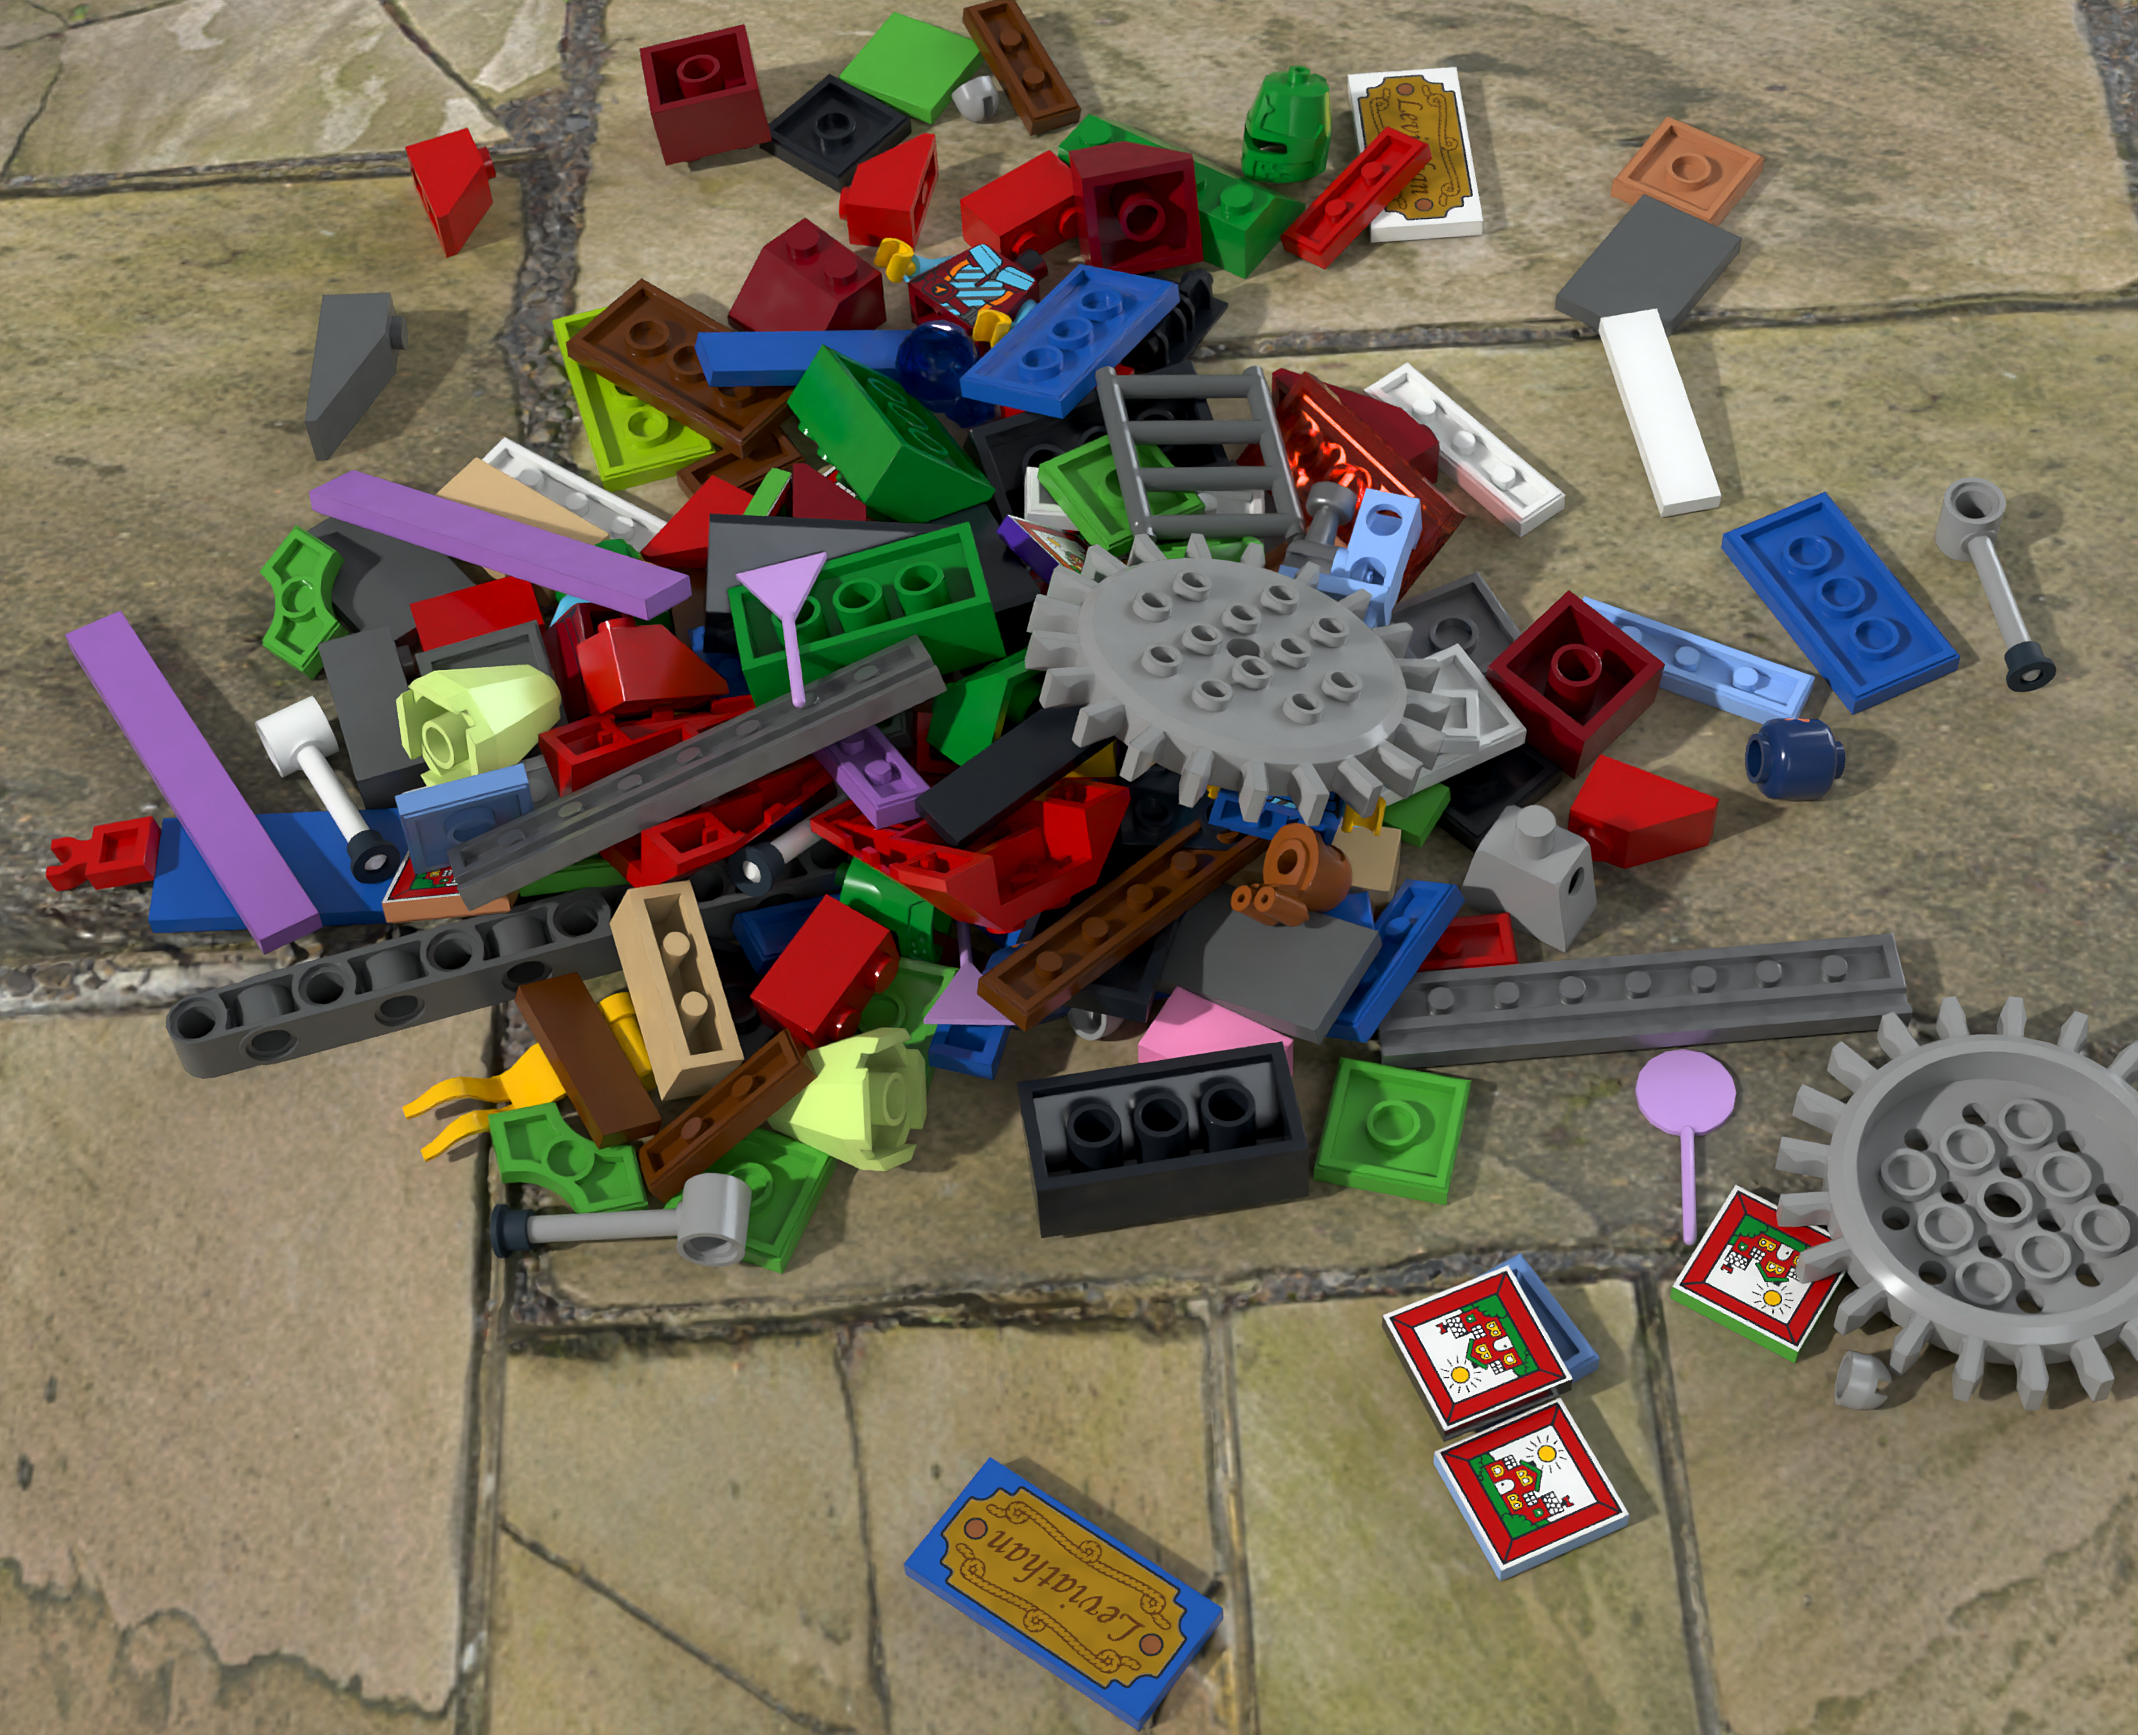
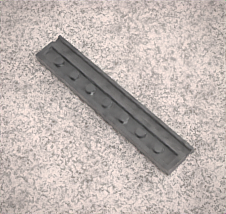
[447,634,948,912]
[1377,933,1913,1068]

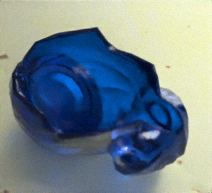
[895,320,997,429]

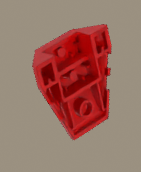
[538,695,833,888]
[809,776,1131,934]

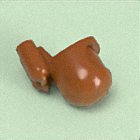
[1231,823,1353,927]

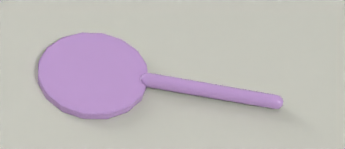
[1635,1049,1736,1246]

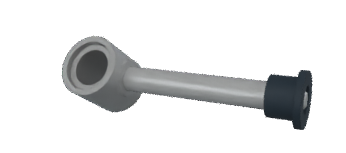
[1935,477,2056,692]
[490,1173,752,1267]

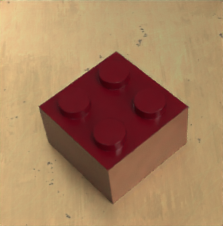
[639,24,772,166]
[1485,590,1665,780]

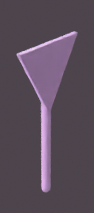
[735,552,828,708]
[924,920,1015,1025]

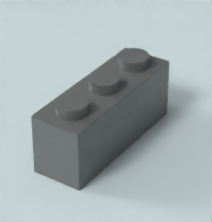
[318,624,430,809]

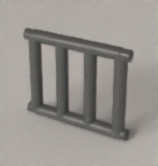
[1095,366,1307,545]

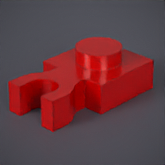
[45,816,161,892]

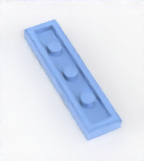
[1582,596,1815,724]

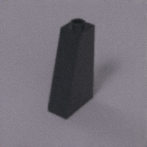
[922,502,1042,670]

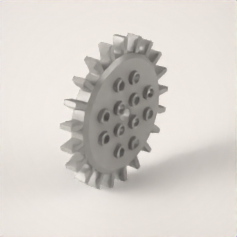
[1024,533,1451,826]
[1775,996,2138,1410]

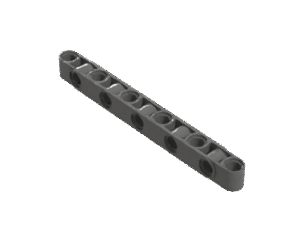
[166,838,853,1079]

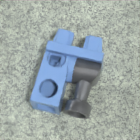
[1278,482,1422,629]

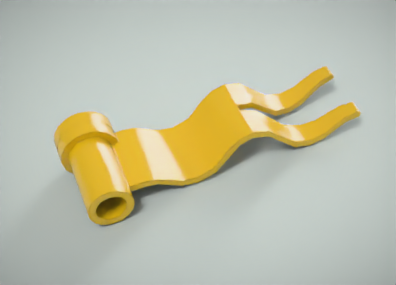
[402,992,657,1162]

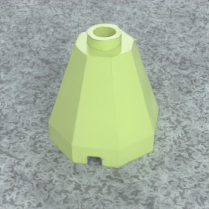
[396,664,561,787]
[767,1027,927,1171]

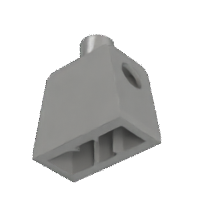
[1460,805,1597,953]

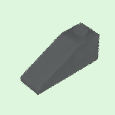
[304,292,408,461]

